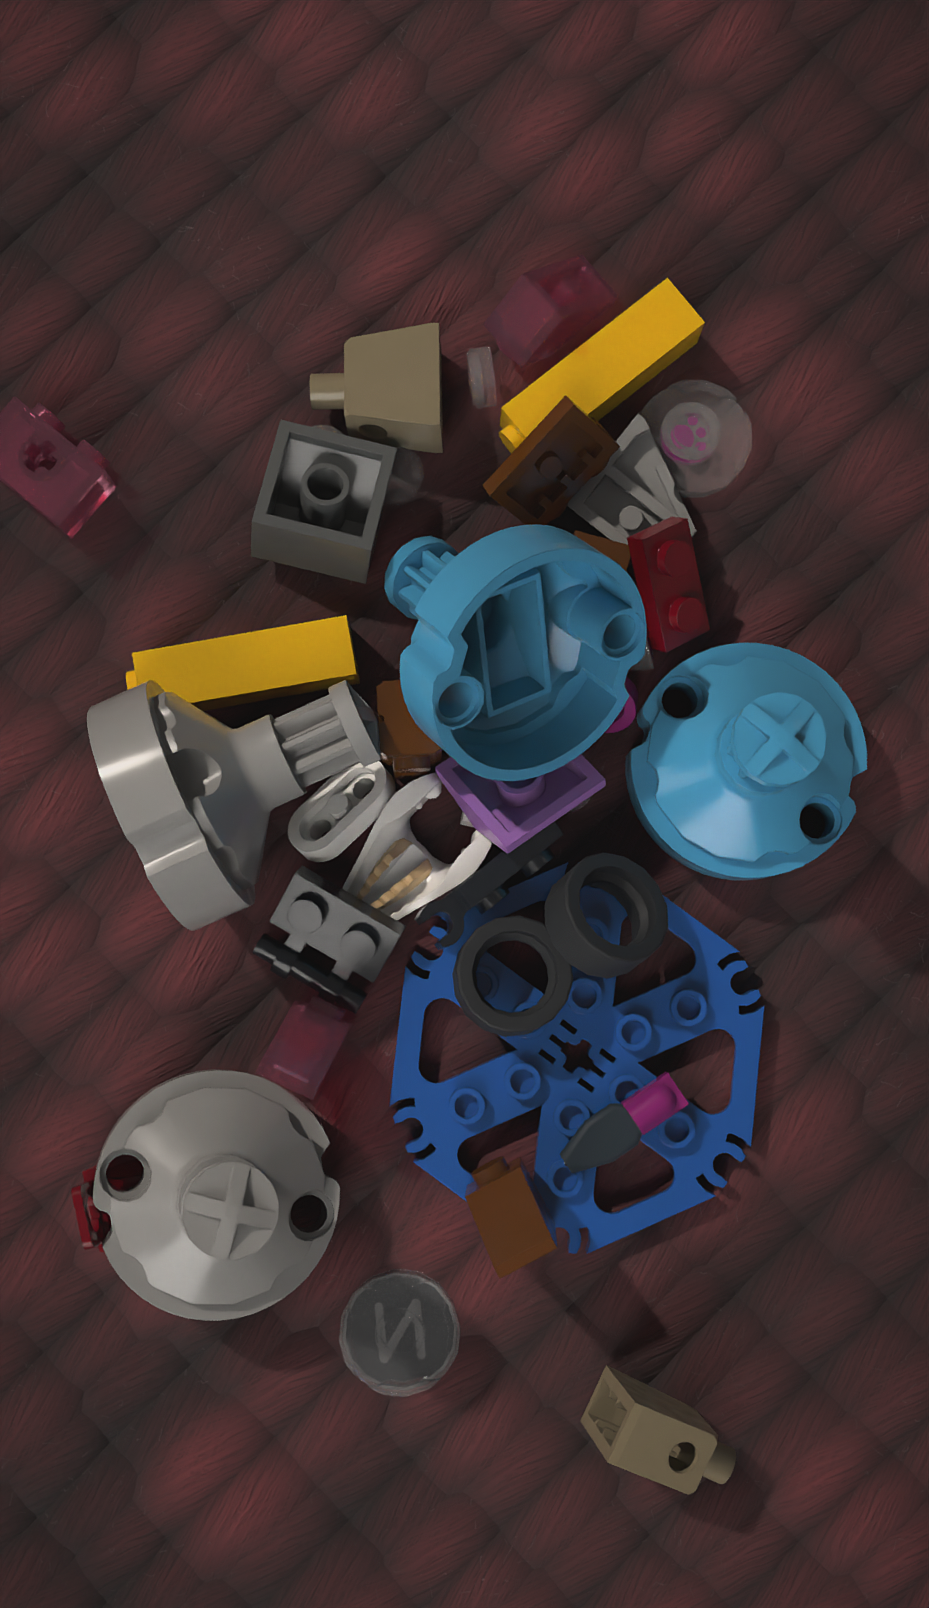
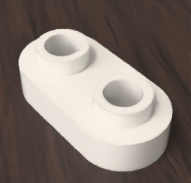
[288,761,396,862]

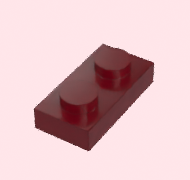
[627,516,710,653]

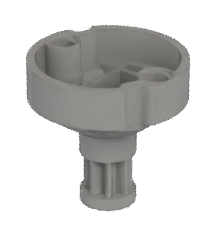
[87,680,382,931]
[93,1069,340,1321]

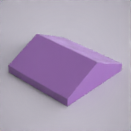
[435,754,606,854]

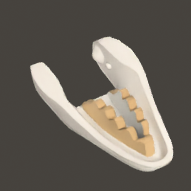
[342,773,493,920]

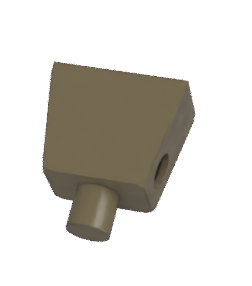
[310,323,443,453]
[580,1365,736,1495]

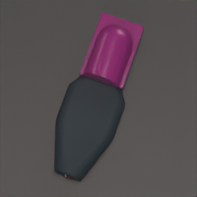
[560,1072,689,1174]

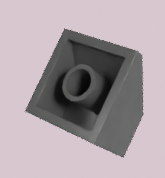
[251,419,397,584]

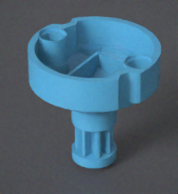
[384,524,647,781]
[625,643,867,880]

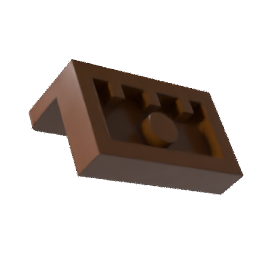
[482,395,620,525]

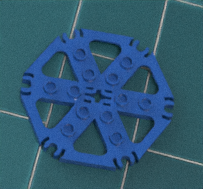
[389,862,764,1254]

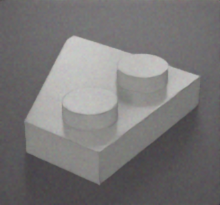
[567,414,696,544]

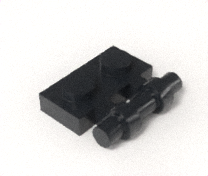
[253,865,406,1014]

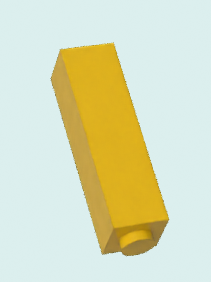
[499,277,705,454]
[126,615,360,711]

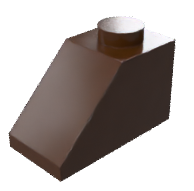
[465,1156,558,1279]

